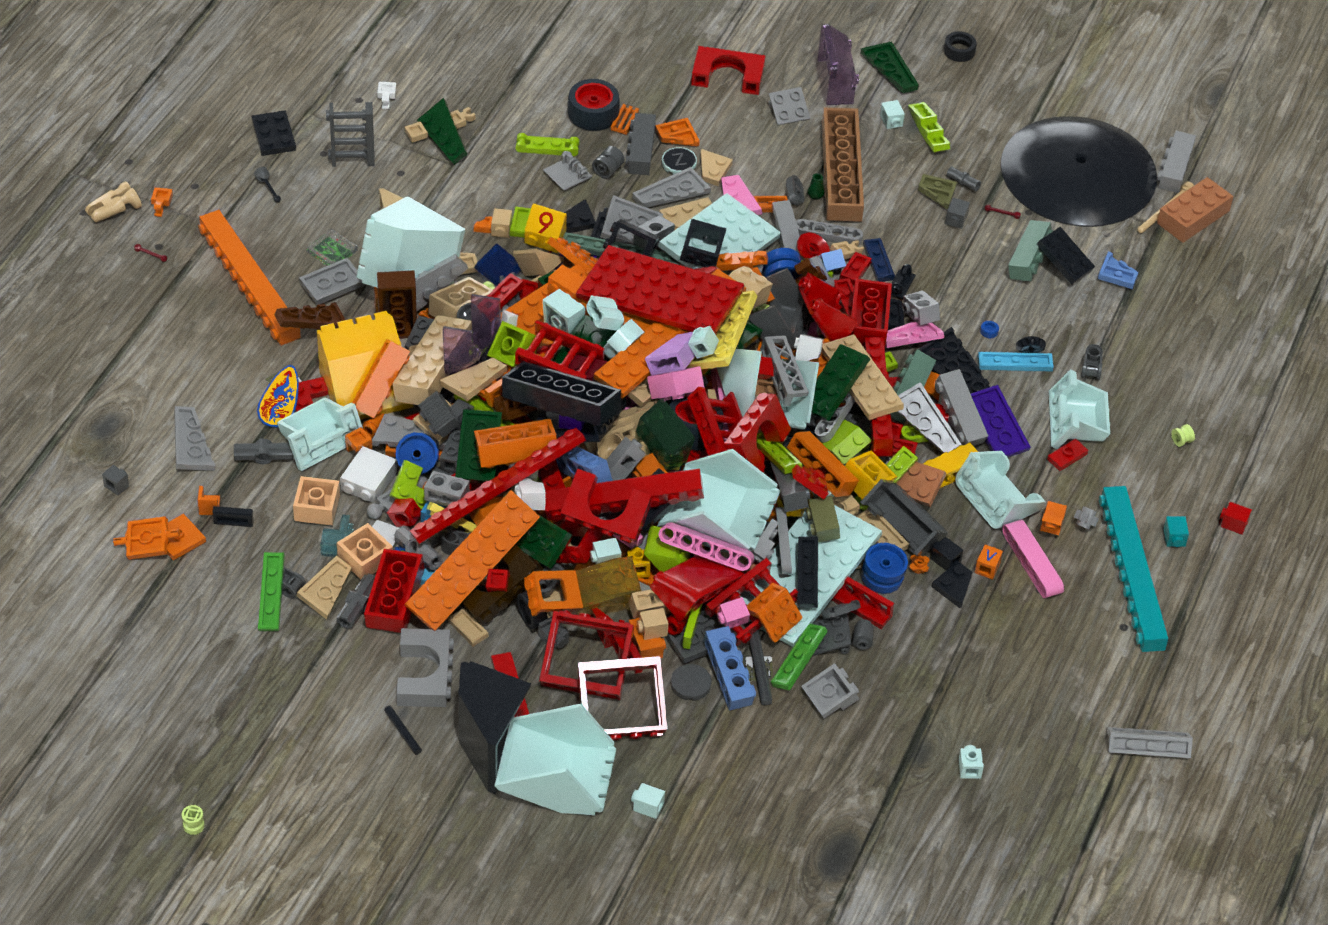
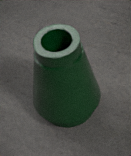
[807,173,825,200]

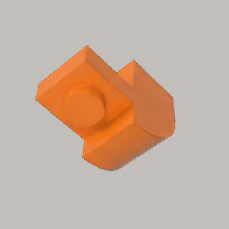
[1040,501,1067,536]

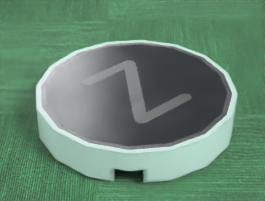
[662,147,697,175]

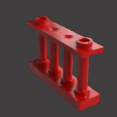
[515,320,605,379]
[687,386,742,456]
[705,558,798,646]

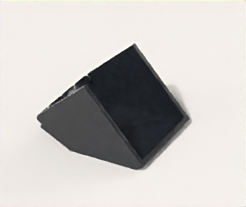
[459,661,531,794]

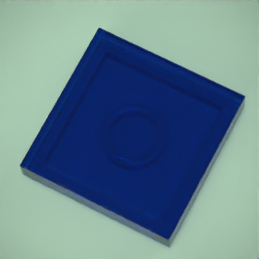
[474,243,521,286]

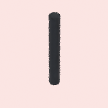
[384,705,422,755]

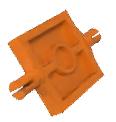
[113,516,180,560]

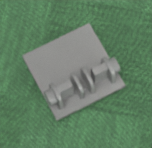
[768,87,810,125]
[543,151,592,191]

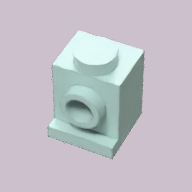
[959,745,984,779]

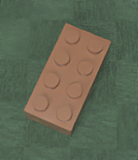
[1157,177,1234,243]

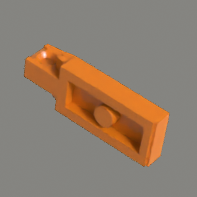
[716,251,768,271]

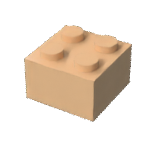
[293,476,340,525]
[337,523,393,580]

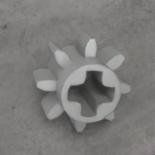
[1074,506,1099,529]

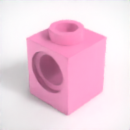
[717,597,750,628]

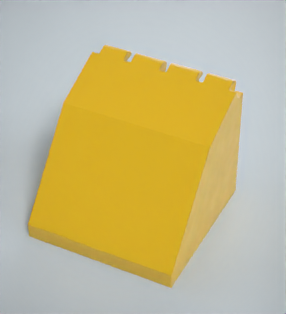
[317,311,414,420]

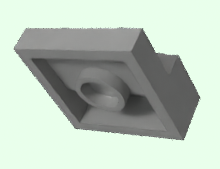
[747,518,779,564]
[801,663,859,718]

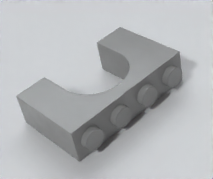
[397,628,454,707]

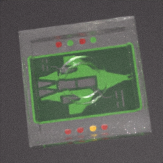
[306,229,358,266]

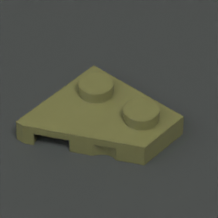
[918,174,957,209]

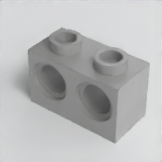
[902,290,940,326]
[424,471,470,506]

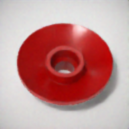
[797,232,830,261]

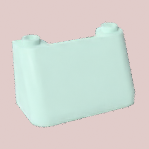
[955,451,1046,529]

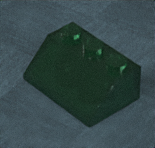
[636,399,695,470]

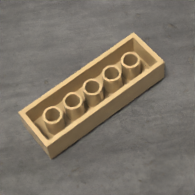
[393,315,474,405]

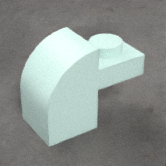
[603,319,644,360]

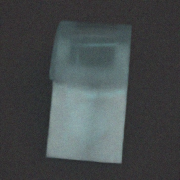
[320,515,354,557]

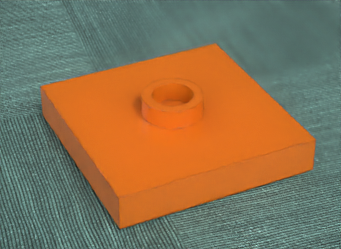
[167,514,206,561]

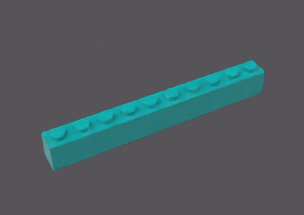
[1099,486,1168,652]

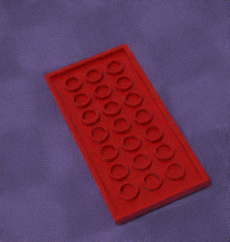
[576,245,744,335]

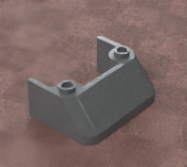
[749,268,812,350]
[861,479,948,556]

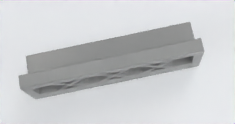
[760,336,809,407]
[1107,727,1193,758]

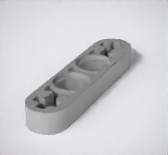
[796,219,863,244]
[814,392,855,442]
[776,507,792,574]

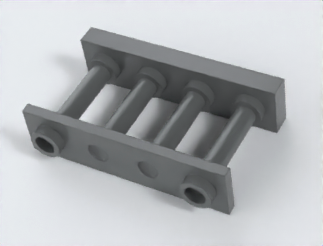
[326,102,375,167]

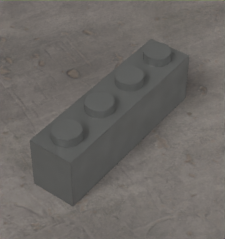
[625,113,656,175]
[769,452,811,512]

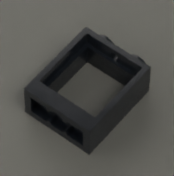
[603,219,660,257]
[680,219,727,267]

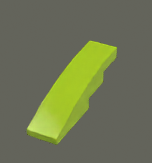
[908,102,950,152]

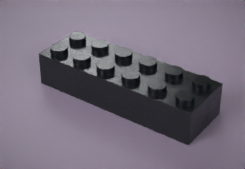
[502,361,621,427]

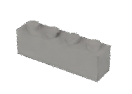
[1157,131,1196,193]
[935,369,988,446]

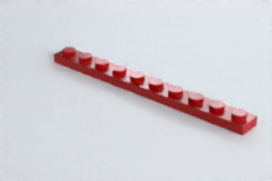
[409,427,586,544]

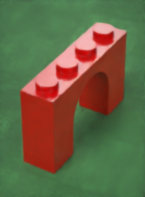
[691,46,766,95]
[724,393,791,472]
[560,468,653,544]

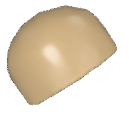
[597,433,623,460]

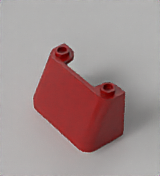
[798,272,858,341]
[650,554,745,622]

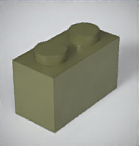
[806,496,840,543]

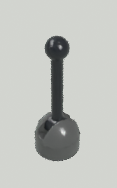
[254,167,281,202]

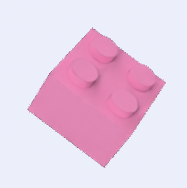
[647,366,705,401]

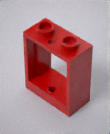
[555,516,603,563]

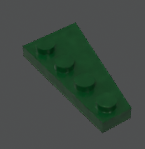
[860,41,919,93]
[417,98,468,165]

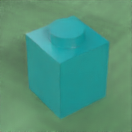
[1163,516,1189,547]

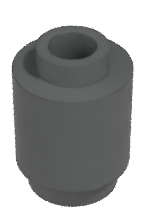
[853,620,874,650]

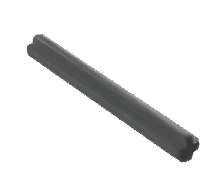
[746,621,772,706]

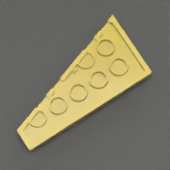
[686,291,758,369]

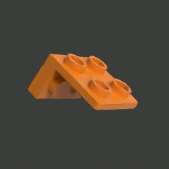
[746,583,802,643]

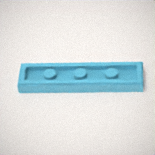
[978,352,1053,371]

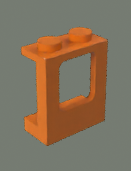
[524,570,583,616]

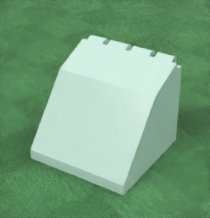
[356,196,465,287]
[717,349,819,430]
[657,449,780,552]
[495,703,616,815]

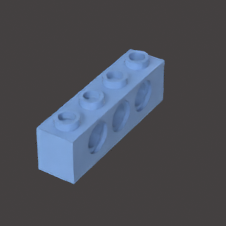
[555,446,612,483]
[703,626,756,711]

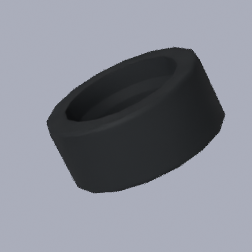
[944,31,977,62]
[517,591,548,629]

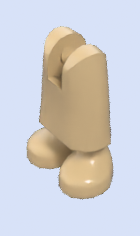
[85,181,142,223]

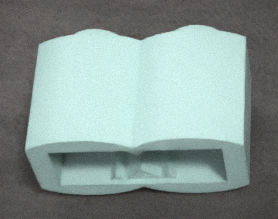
[586,295,624,331]

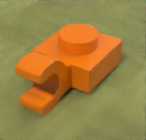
[151,187,173,217]

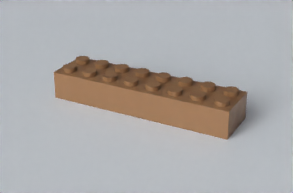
[822,107,864,222]

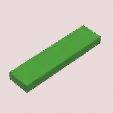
[258,552,285,631]
[771,624,828,691]

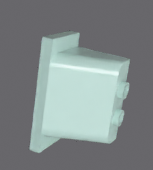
[1049,370,1110,449]
[277,397,363,471]

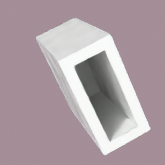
[340,446,397,503]

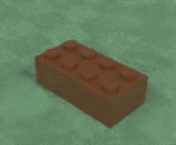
[377,270,417,339]

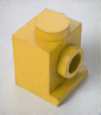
[627,547,650,579]

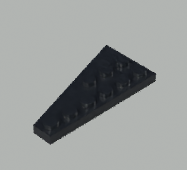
[913,327,990,394]

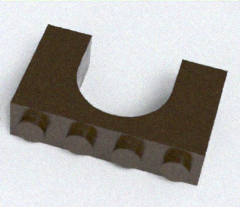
[460,544,540,626]

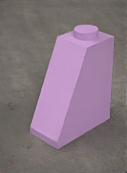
[645,332,695,375]

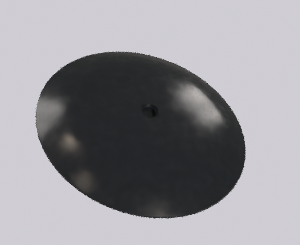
[1001,116,1157,227]

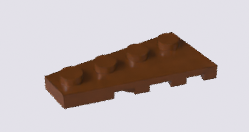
[274,302,346,330]

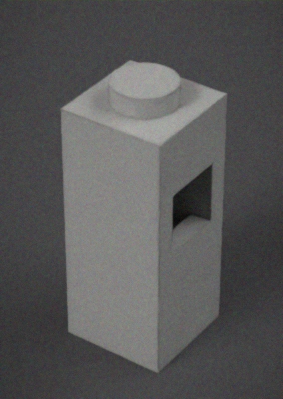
[606,437,646,481]

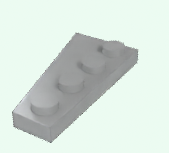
[632,167,711,208]
[372,414,448,450]

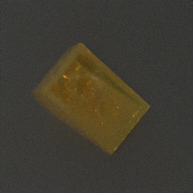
[576,556,641,610]

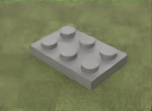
[299,258,365,305]

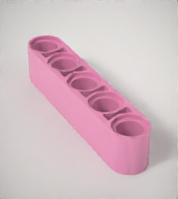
[1002,519,1064,599]
[659,522,754,571]

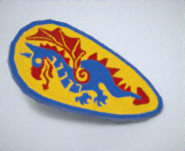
[257,365,299,428]

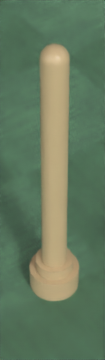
[1138,181,1194,233]

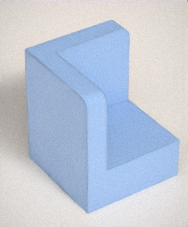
[819,249,846,271]

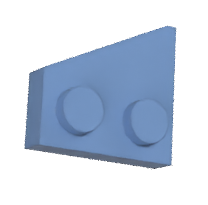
[1098,251,1138,289]

